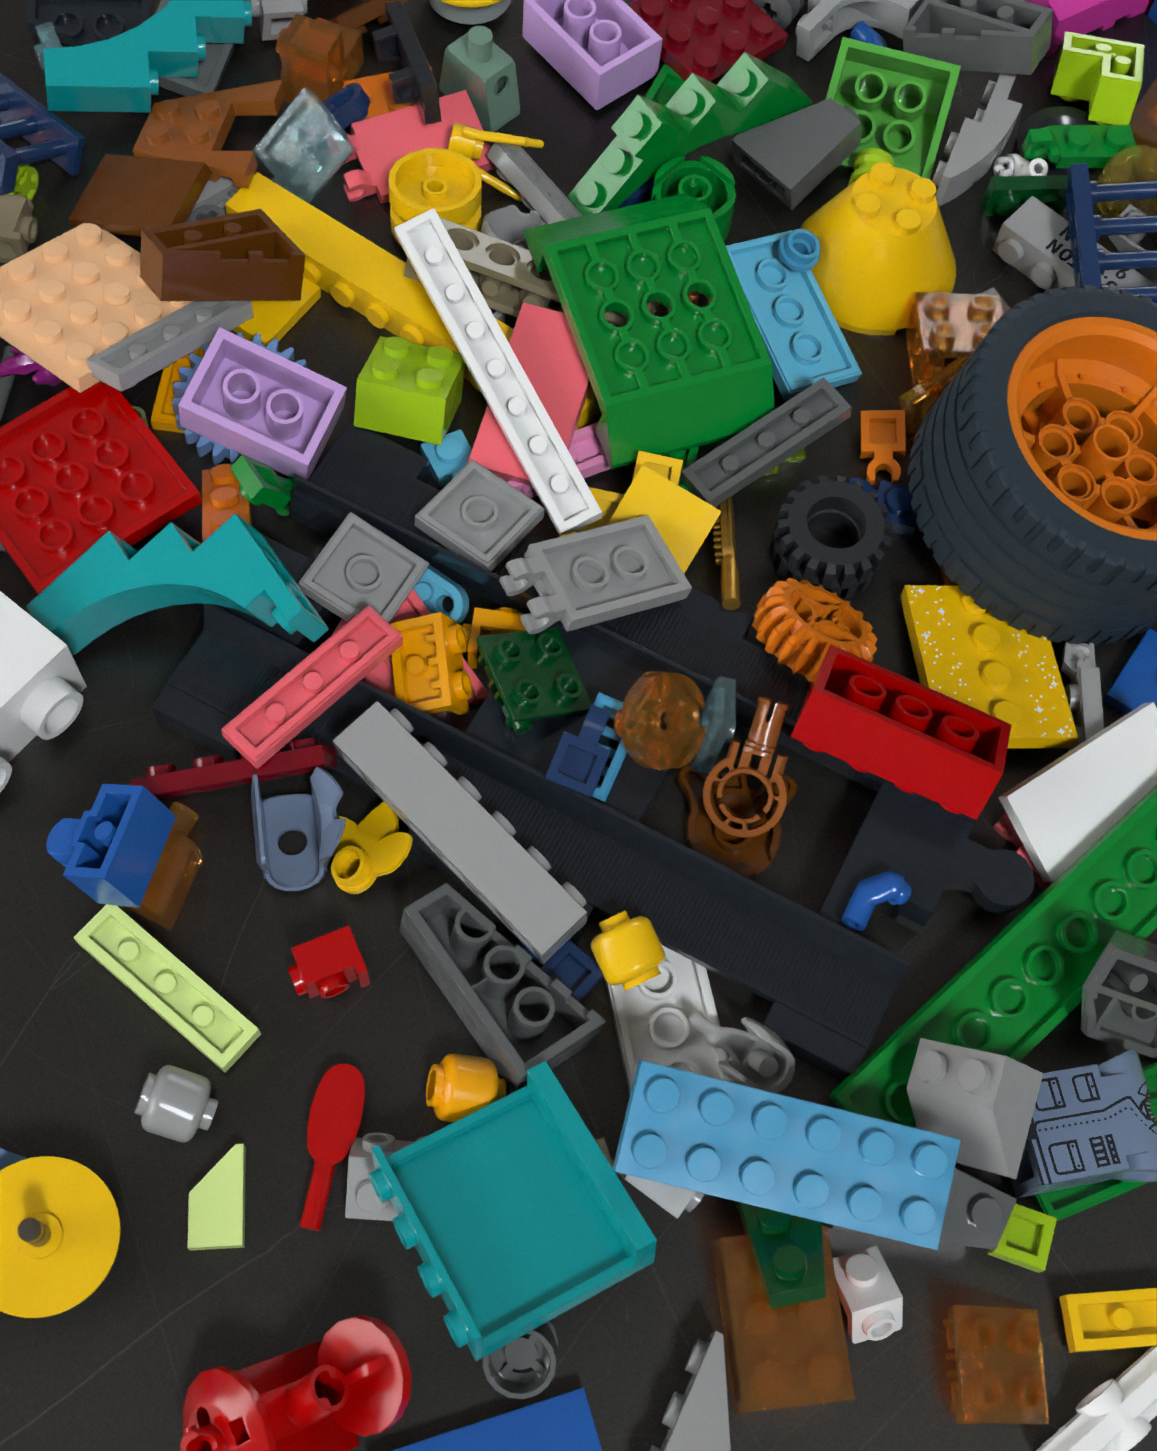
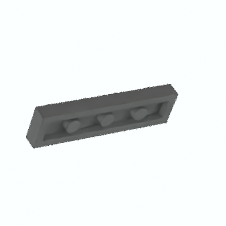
[681,377,852,507]

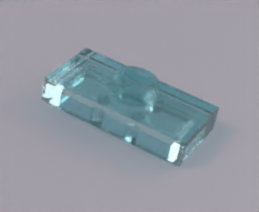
[692,676,736,773]

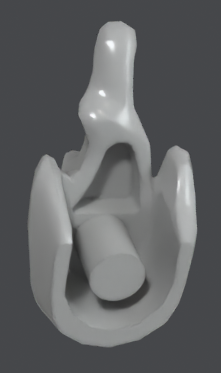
[689,1011,795,1093]

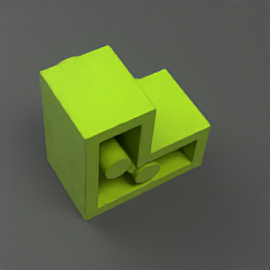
[1050,31,1144,125]

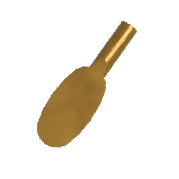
[712,496,740,610]

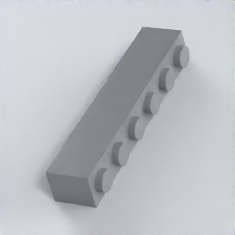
[333,701,587,964]

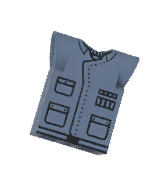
[1010,1048,1157,1198]

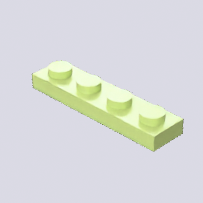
[73,904,261,1073]

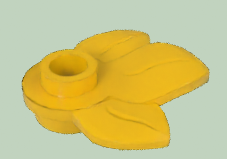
[331,802,413,894]

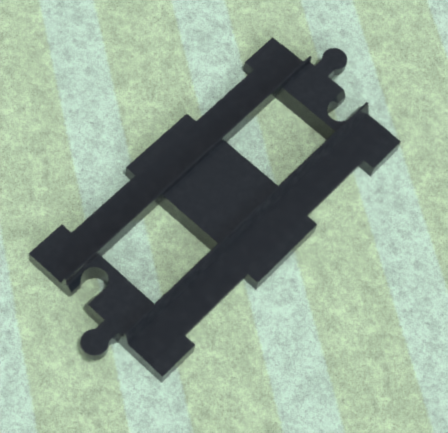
[151,421,1035,1082]

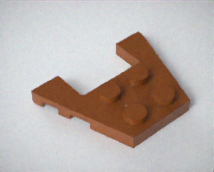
[133,80,285,188]

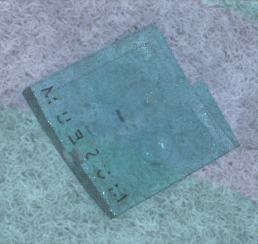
[253,88,355,203]

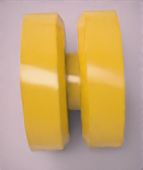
[389,148,482,245]

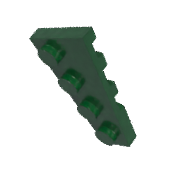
[735,1201,825,1309]

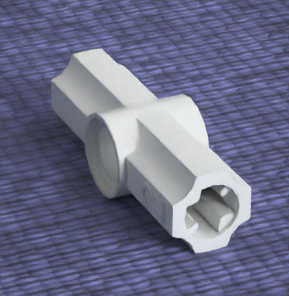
[1036,1346,1157,1451]

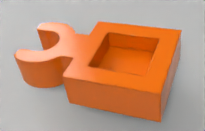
[859,410,906,487]

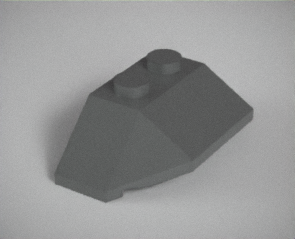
[1081,930,1157,1059]

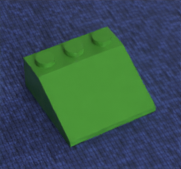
[826,37,961,179]

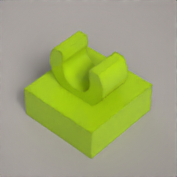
[987,1203,1057,1273]

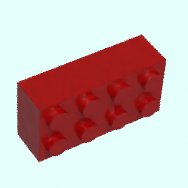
[791,644,1012,820]

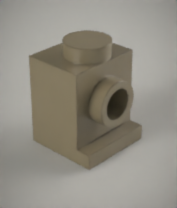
[0,194,38,263]

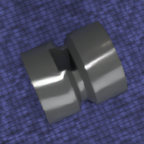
[483,1317,559,1399]

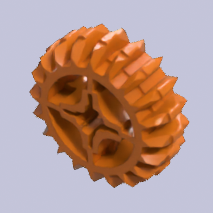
[752,578,878,682]

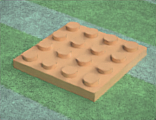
[0,223,193,393]

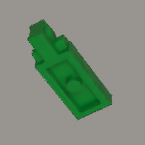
[1022,125,1139,168]

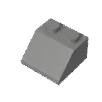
[906,1038,1043,1179]

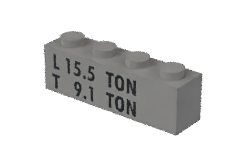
[992,196,1157,304]

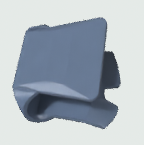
[251,766,346,891]

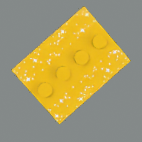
[900,585,1078,748]

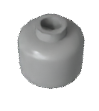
[134,1065,218,1143]

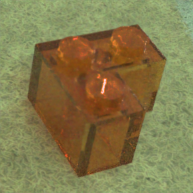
[276,14,364,111]

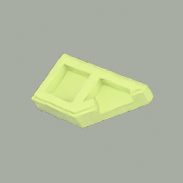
[188,1144,246,1251]

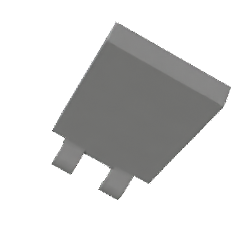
[499,515,692,634]

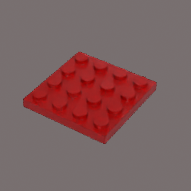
[0,381,202,595]

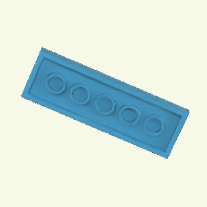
[613,1059,961,1250]

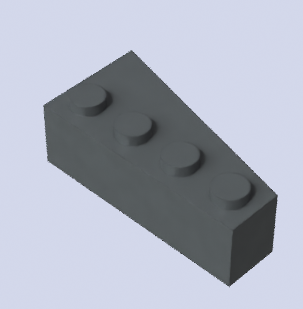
[399,883,606,1093]

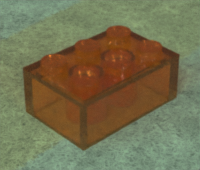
[712,1226,855,1416]

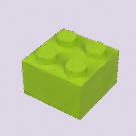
[354,336,465,445]

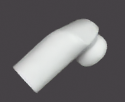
[993,153,1048,176]

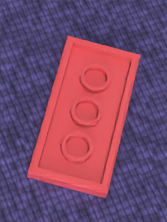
[467,302,591,486]

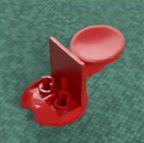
[180,1314,411,1451]

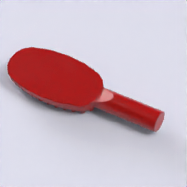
[299,1064,365,1231]

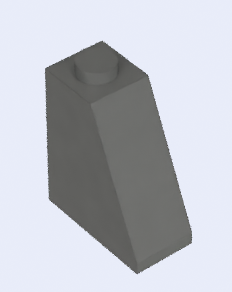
[732,98,861,211]

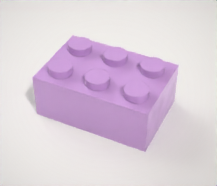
[522,0,662,111]
[178,327,347,480]

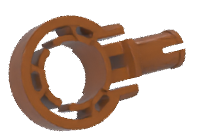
[703,696,790,838]

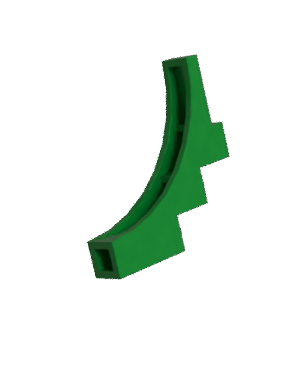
[568,52,813,216]

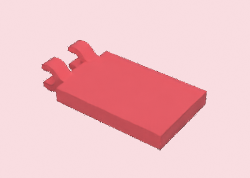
[328,90,496,204]

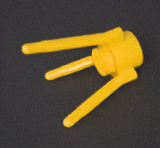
[448,122,544,201]

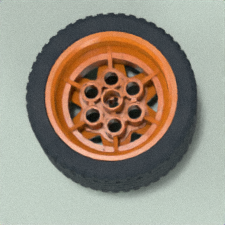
[908,285,1157,645]

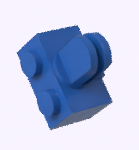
[46,784,177,908]

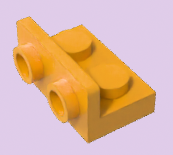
[389,612,472,715]

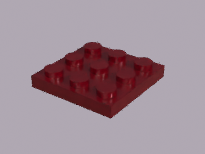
[628,0,788,85]

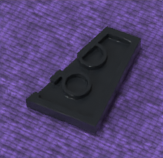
[26,0,153,47]

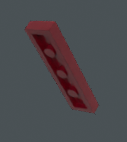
[130,738,338,800]

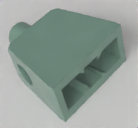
[439,26,520,132]

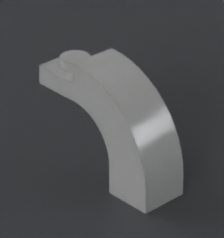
[795,0,924,62]

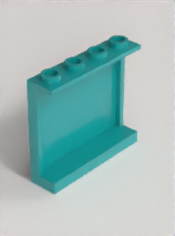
[368,1061,657,1361]

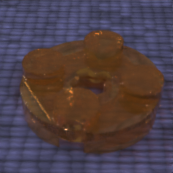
[614,671,706,771]

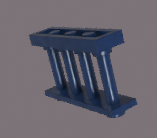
[0,73,85,196]
[1065,163,1157,303]

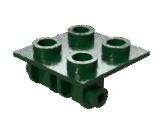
[476,627,592,735]

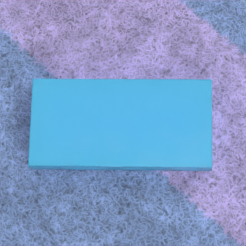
[726,230,862,401]

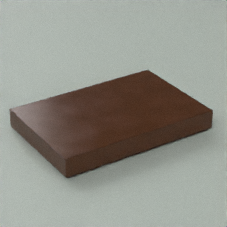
[68,154,212,236]

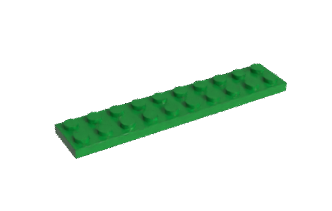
[828,785,1157,1128]

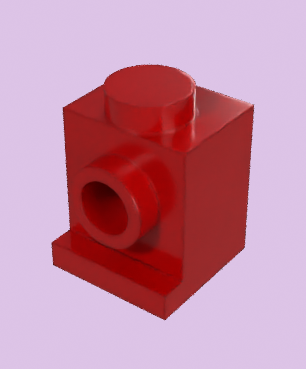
[287,925,370,999]

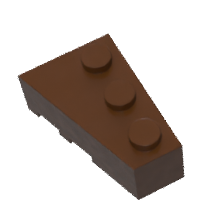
[140,209,306,301]

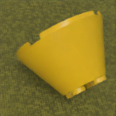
[800,162,956,336]

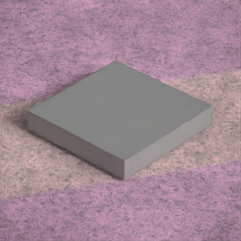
[414,460,545,572]
[298,512,430,623]

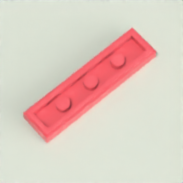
[221,605,403,769]

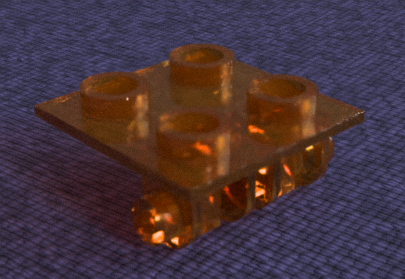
[943,1305,1049,1425]

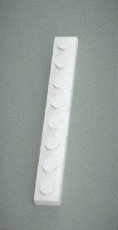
[394,208,602,536]

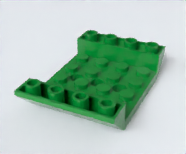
[523,193,775,469]

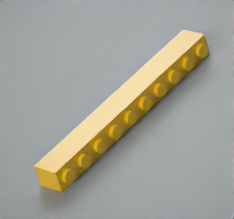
[225,172,601,430]

